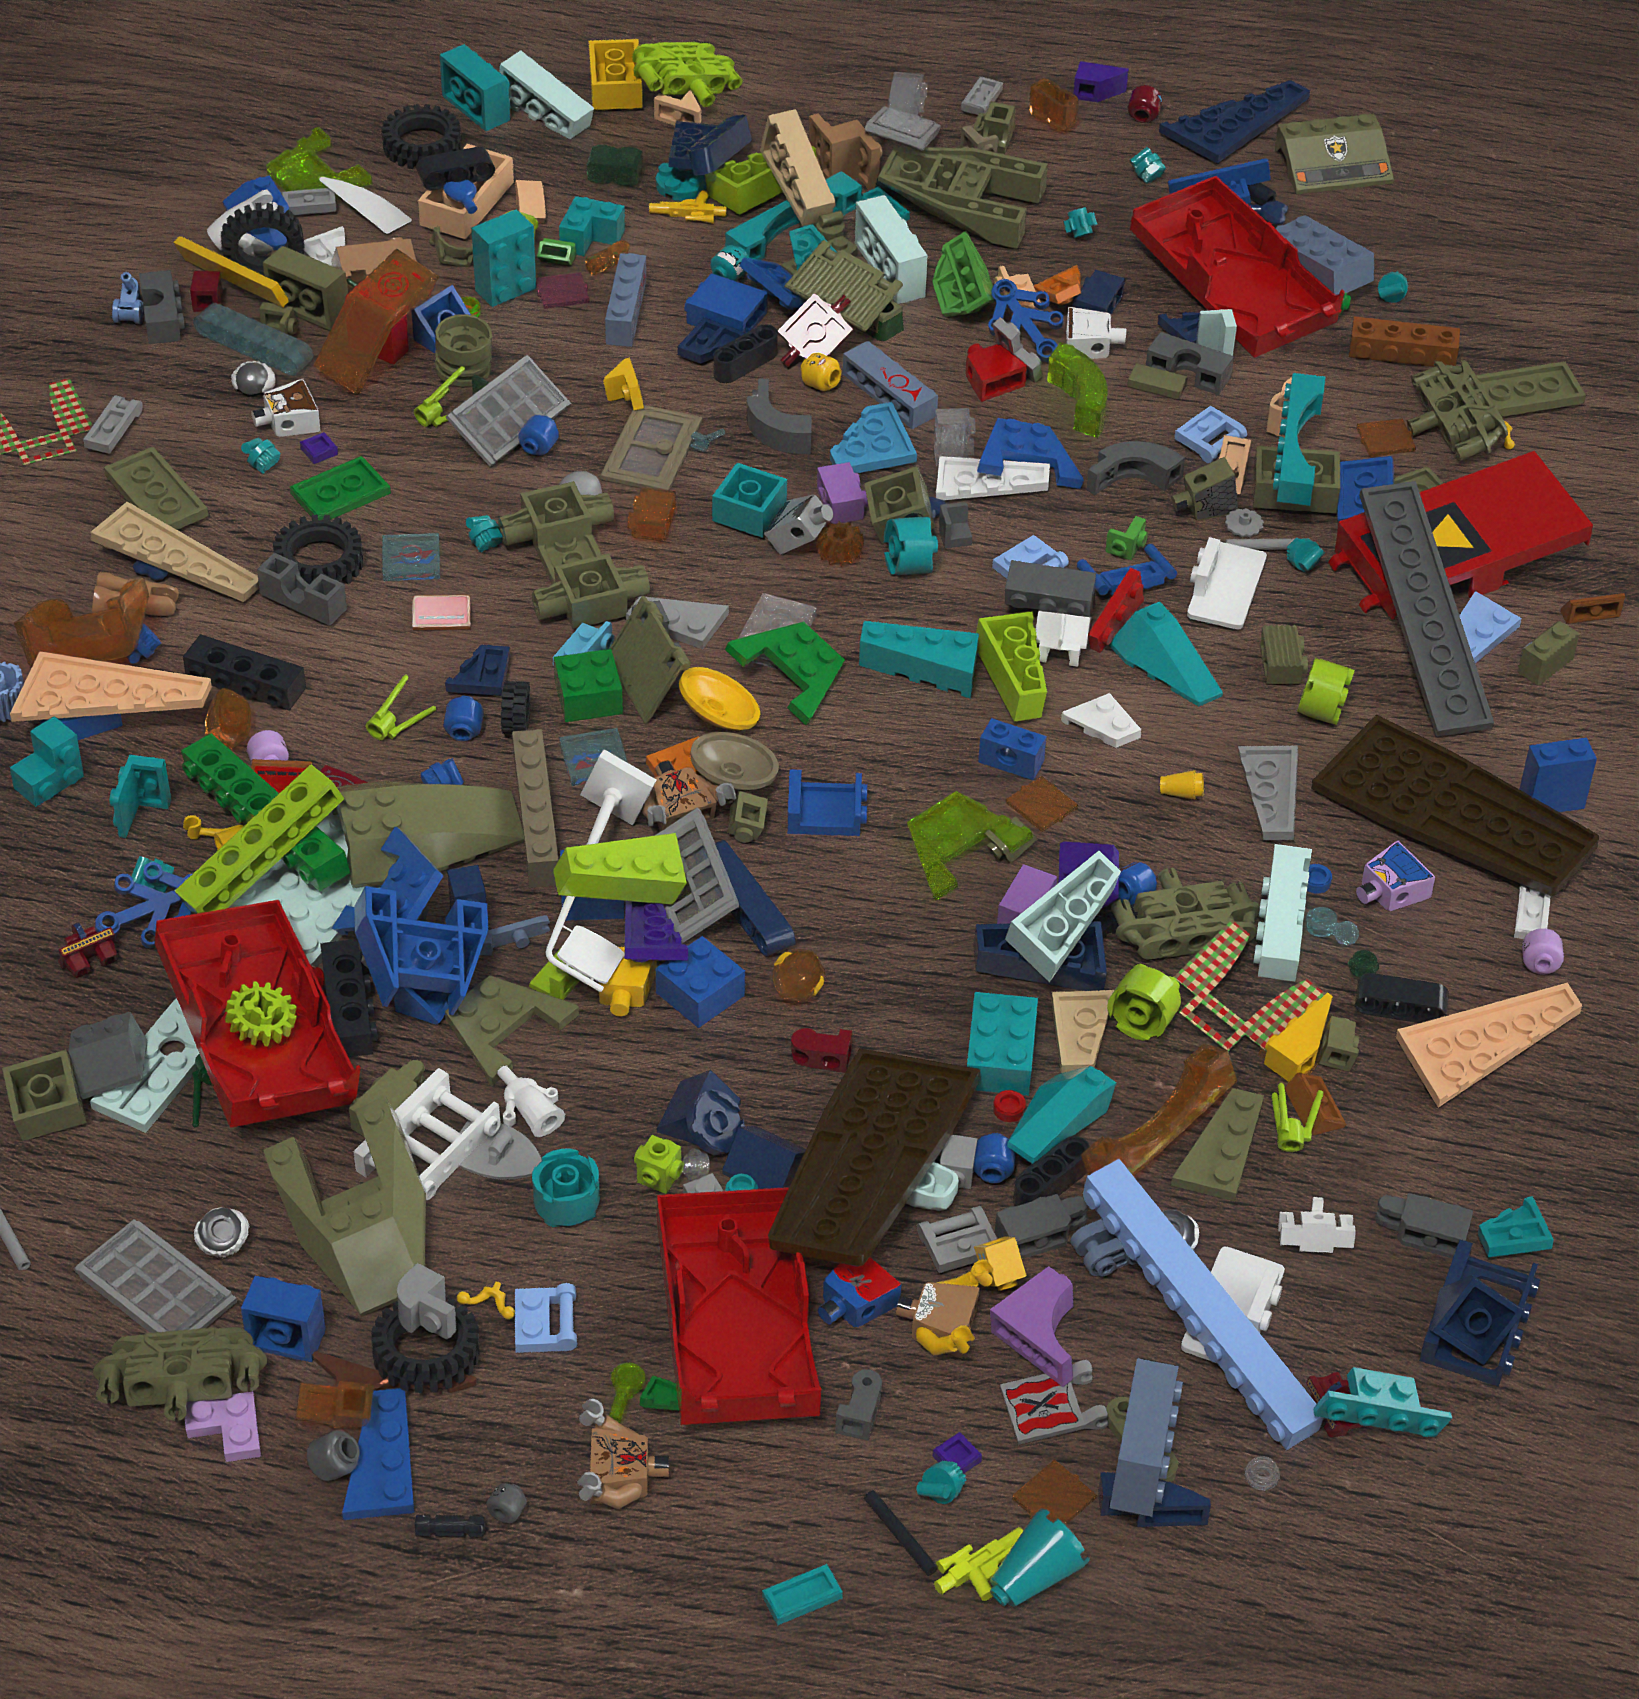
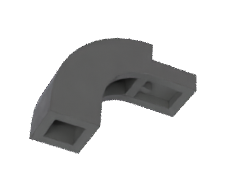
[746,378,812,454]
[1087,441,1185,495]

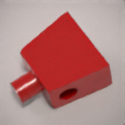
[966,343,1027,402]

